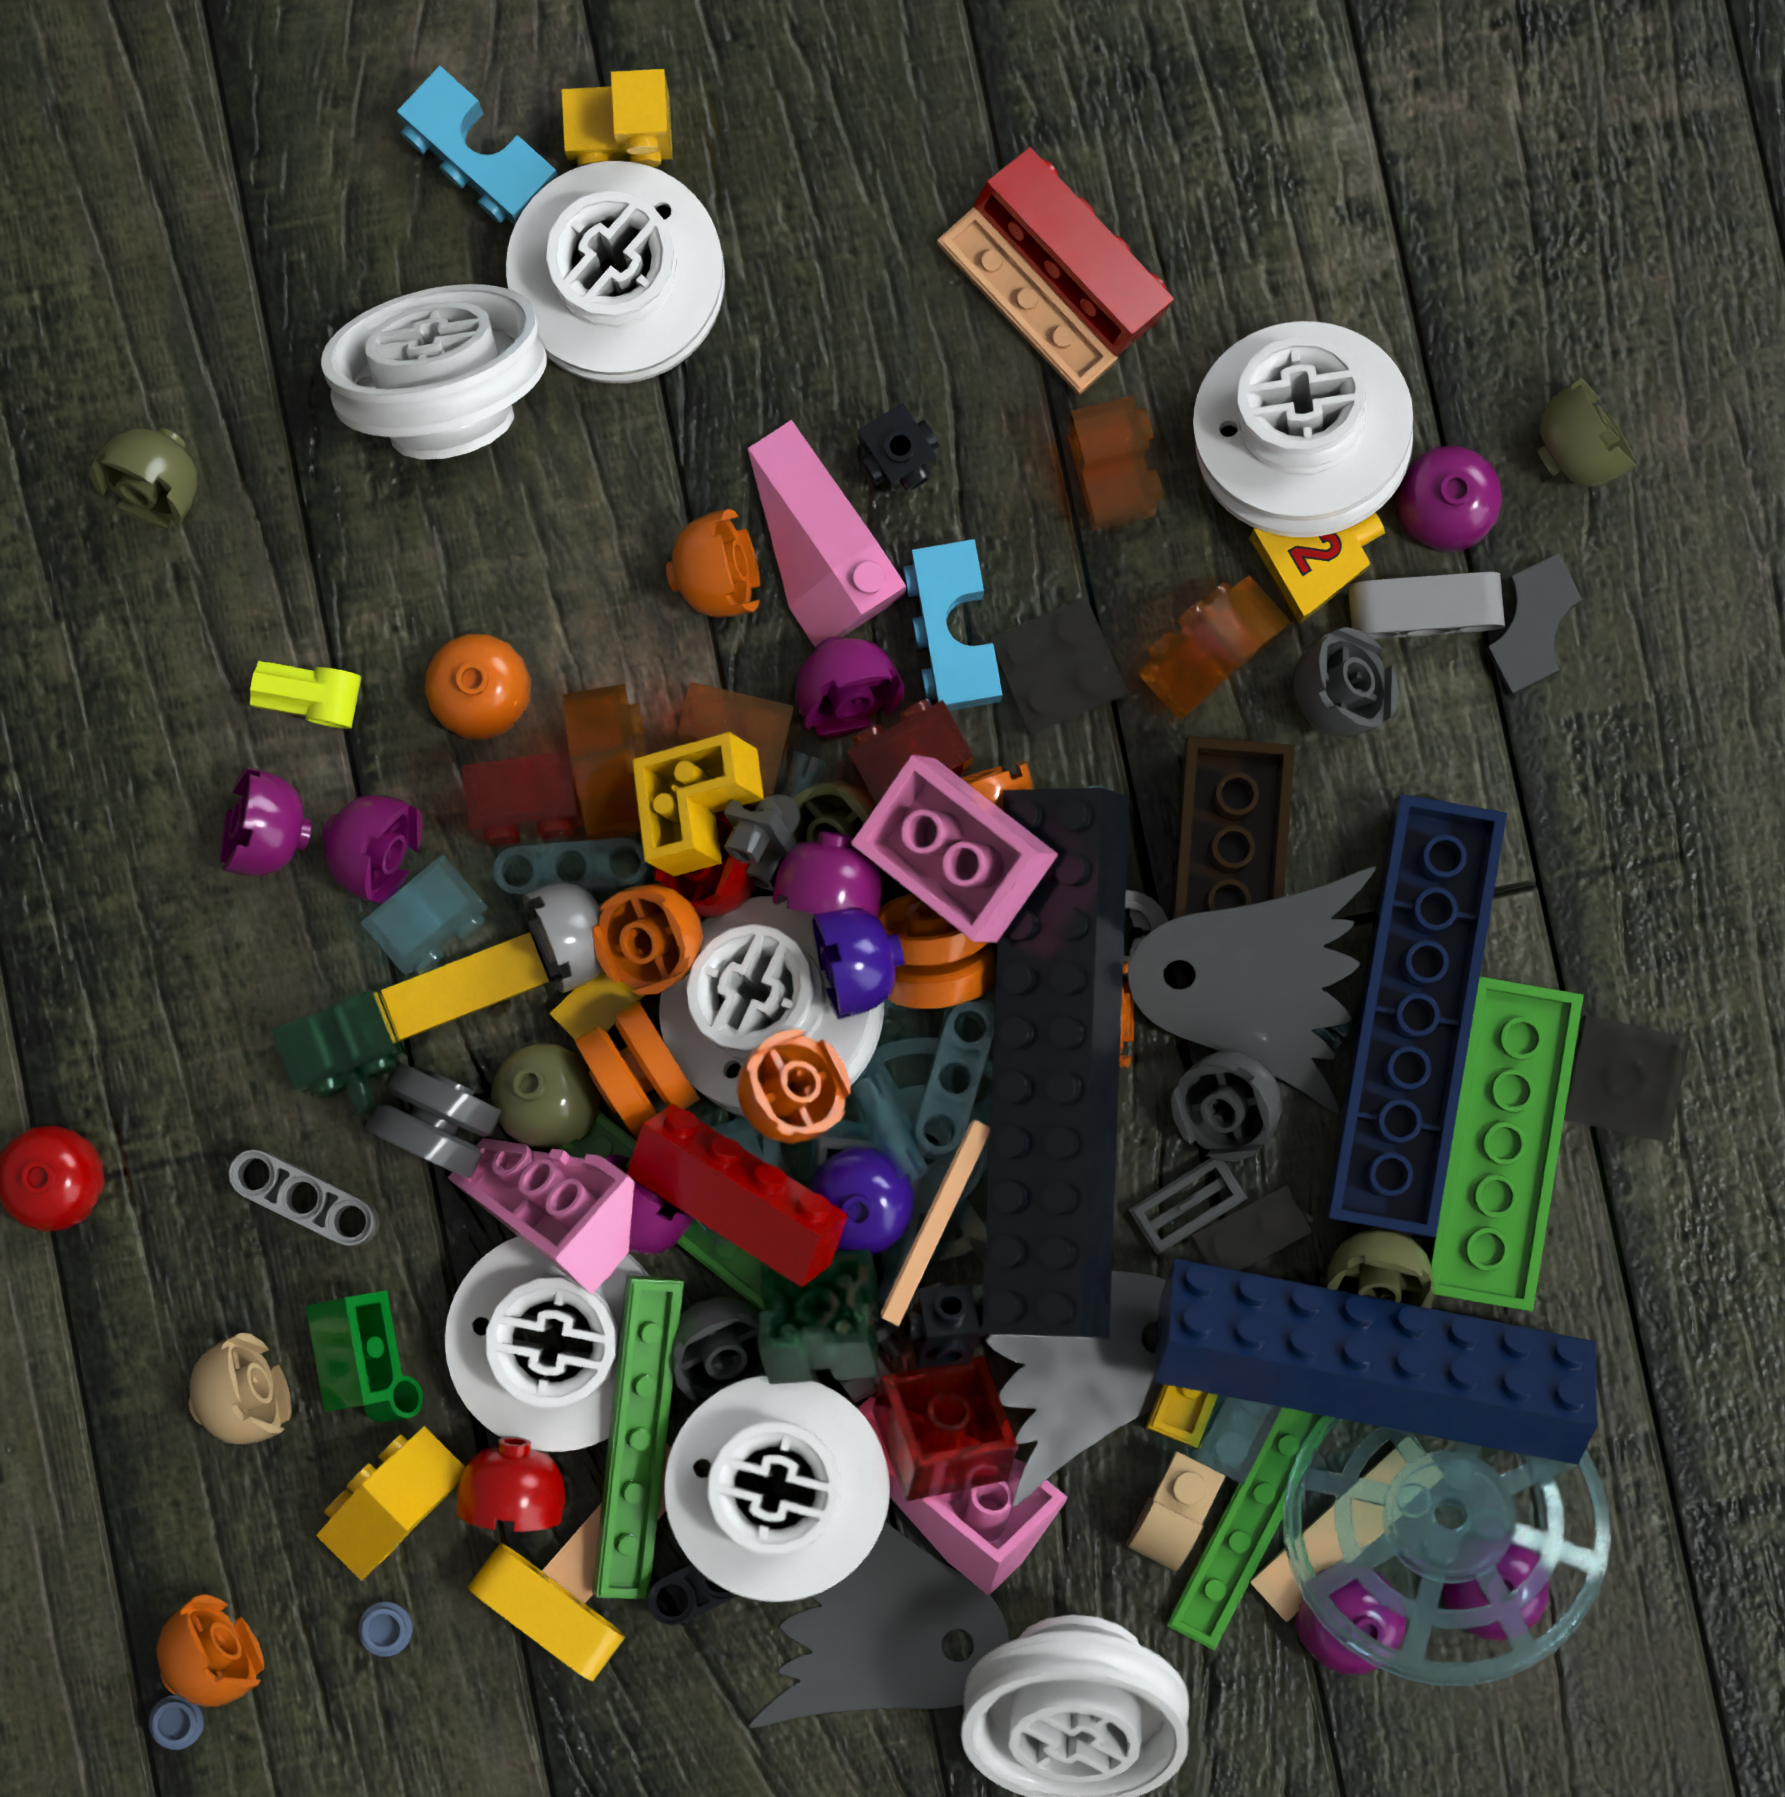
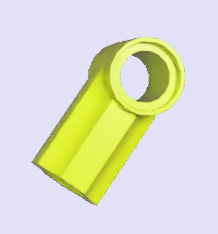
[250,661,362,729]

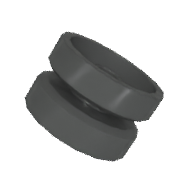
[364,1060,501,1179]

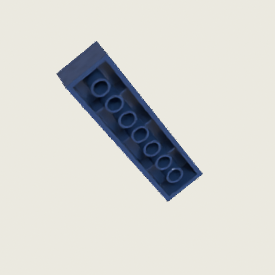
[1323,794,1507,1238]
[1154,1258,1598,1465]

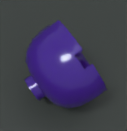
[812,908,904,1020]
[808,1146,914,1256]

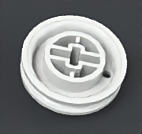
[506,161,725,384]
[321,284,547,459]
[1193,321,1413,537]
[659,896,884,1118]
[445,1236,650,1452]
[664,1375,890,1602]
[961,1615,1189,1797]

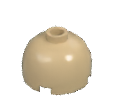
[189,1333,292,1444]

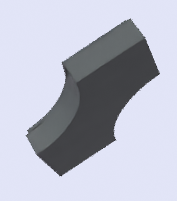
[1486,553,1583,695]

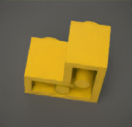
[562,69,673,167]
[632,732,764,876]
[316,1426,465,1581]

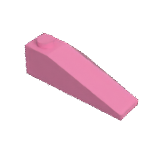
[748,420,906,648]
[448,1138,634,1295]
[858,1396,1067,1596]

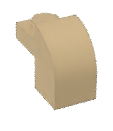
[1125,1450,1225,1572]

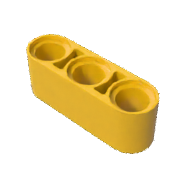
[467,1543,625,1681]

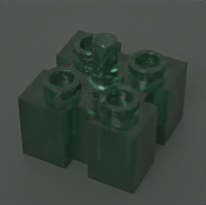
[271,989,407,1116]
[758,1249,879,1384]

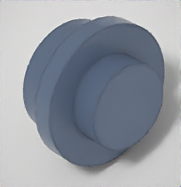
[358,1601,413,1657]
[149,1694,204,1750]

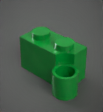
[306,1290,423,1423]

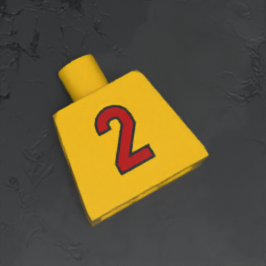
[1249,512,1385,624]

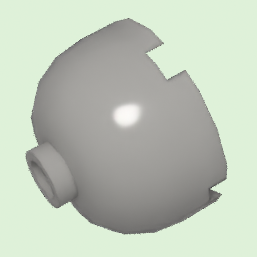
[523,883,603,993]

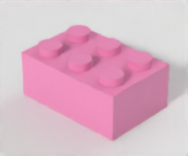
[851,755,1058,942]

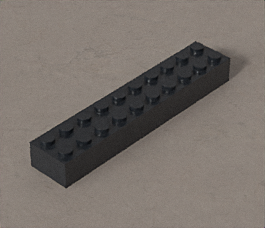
[982,788,1129,1339]

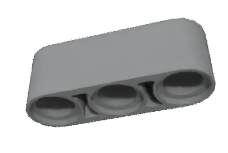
[1348,572,1505,639]
[229,1150,380,1246]

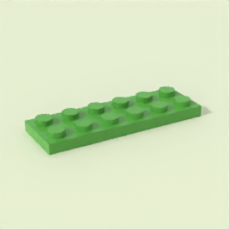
[1429,977,1584,1312]

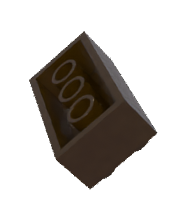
[1170,736,1295,920]

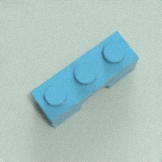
[397,66,558,226]
[903,539,1002,713]

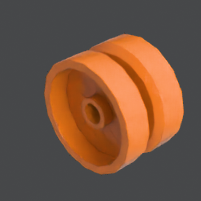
[878,893,997,1009]
[574,1000,701,1139]

